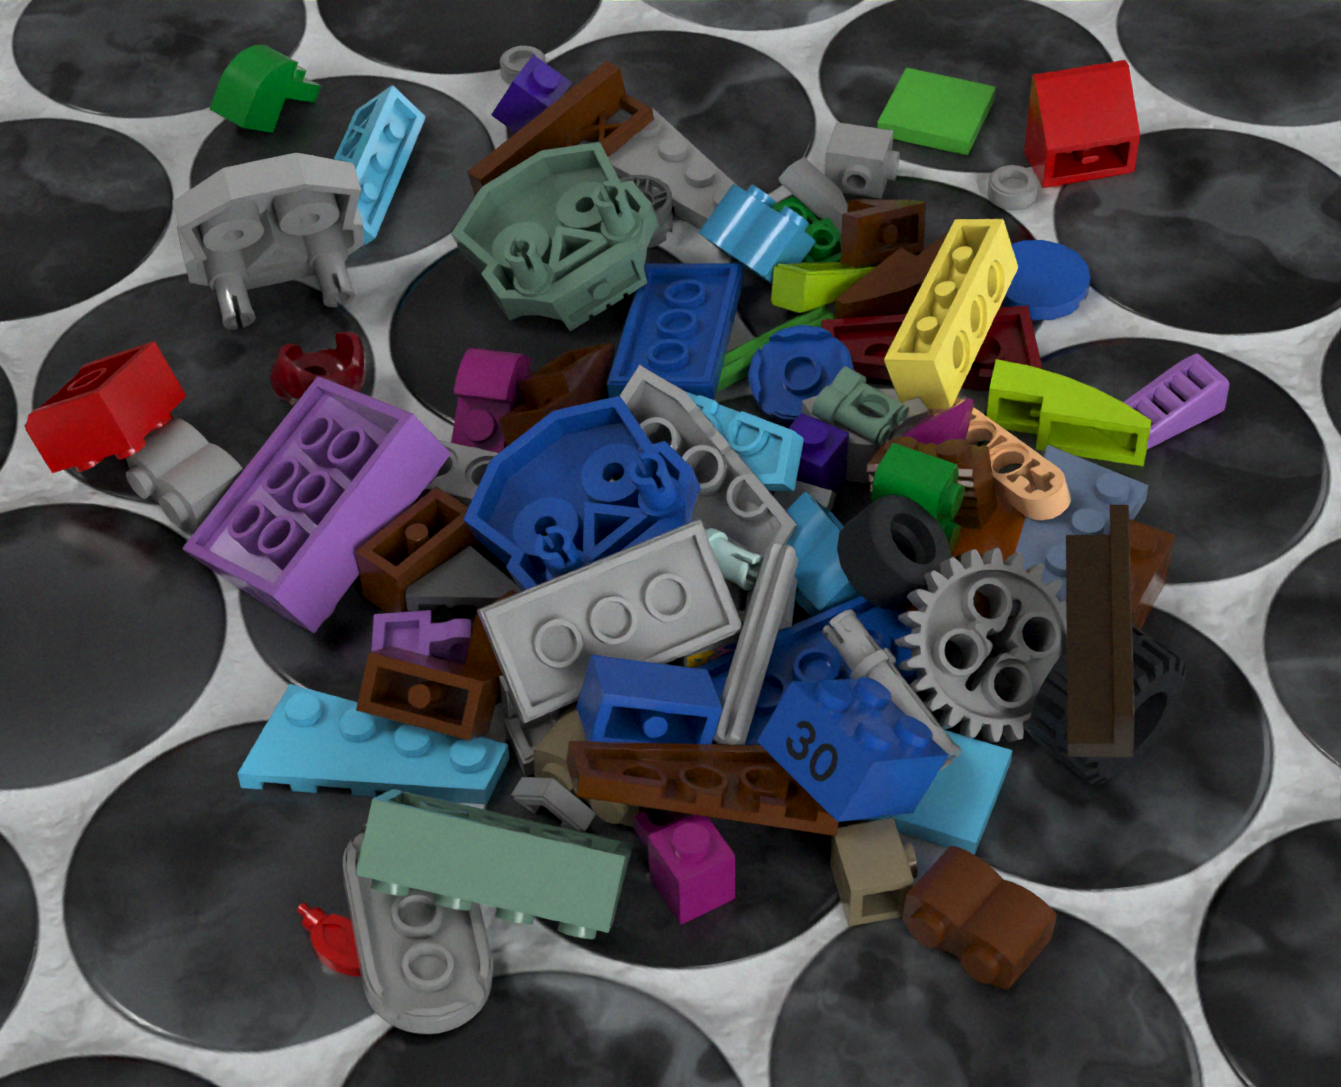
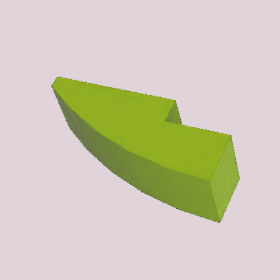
[986,359,1152,466]

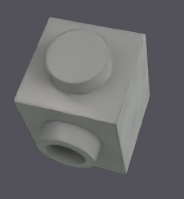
[825,122,900,199]

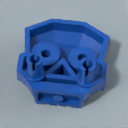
[463,396,701,591]

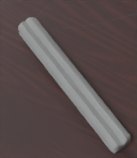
[713,543,798,745]

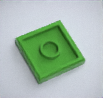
[877,67,996,156]

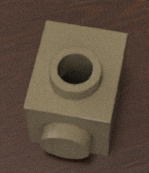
[830,818,918,927]

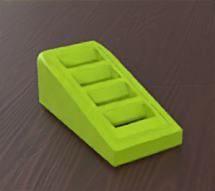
[771,262,875,313]

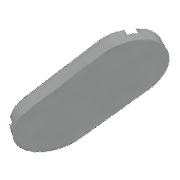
[343,824,493,1034]

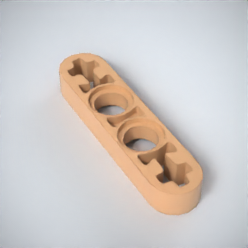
[927,397,1071,521]

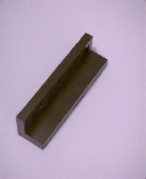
[1066,505,1135,757]

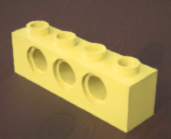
[884,219,1018,409]

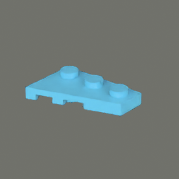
[676,386,804,491]

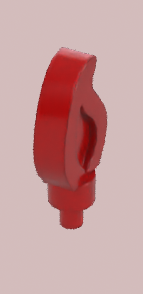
[297,902,361,977]

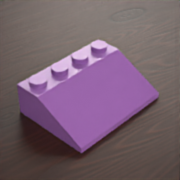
[182,376,451,633]

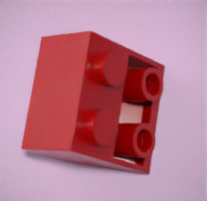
[1024,60,1140,188]

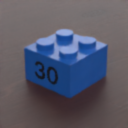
[757,677,949,822]

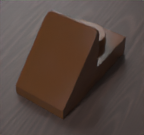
[841,199,926,268]

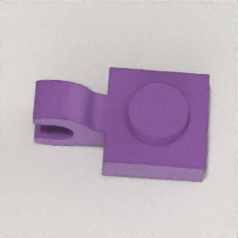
[371,610,472,664]

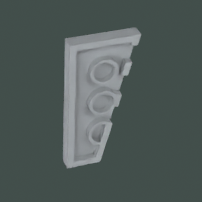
[577,108,736,229]

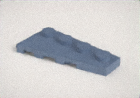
[1006,445,1149,643]

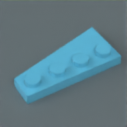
[237,684,510,804]

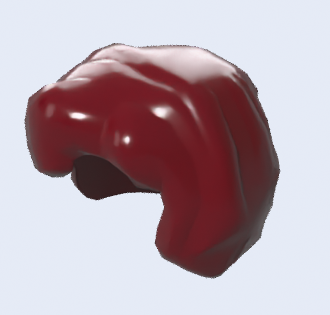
[270,331,366,408]

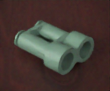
[812,366,909,446]

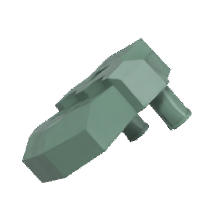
[451,142,660,331]

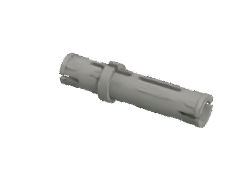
[822,609,962,771]

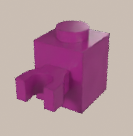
[634,810,735,925]

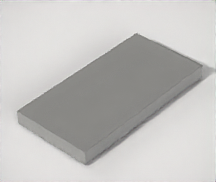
[477,519,743,723]

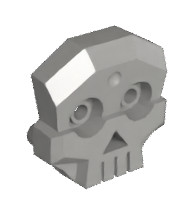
[172,152,364,329]

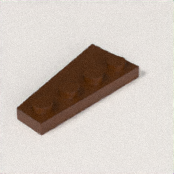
[566,741,839,836]

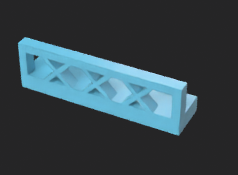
[334,85,426,247]

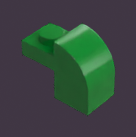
[209,45,321,133]

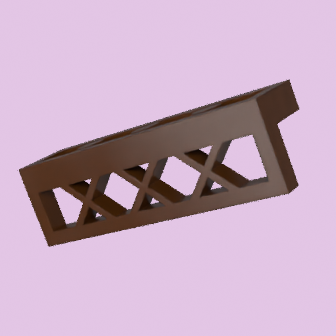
[467,61,654,196]

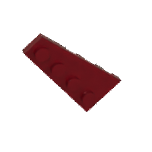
[821,305,1043,391]

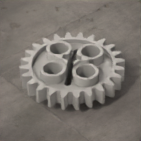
[895,548,1067,743]

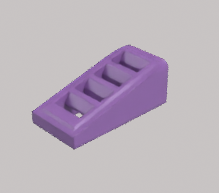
[1123,353,1229,449]

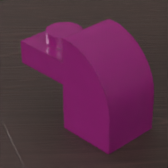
[451,347,532,453]

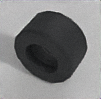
[837,494,952,611]

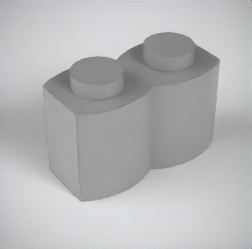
[126,418,244,531]

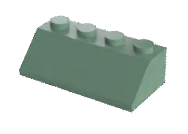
[356,789,633,939]

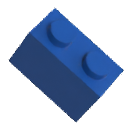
[576,655,723,744]

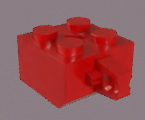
[24,341,186,473]

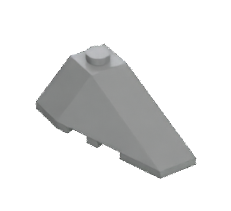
[609,365,798,557]

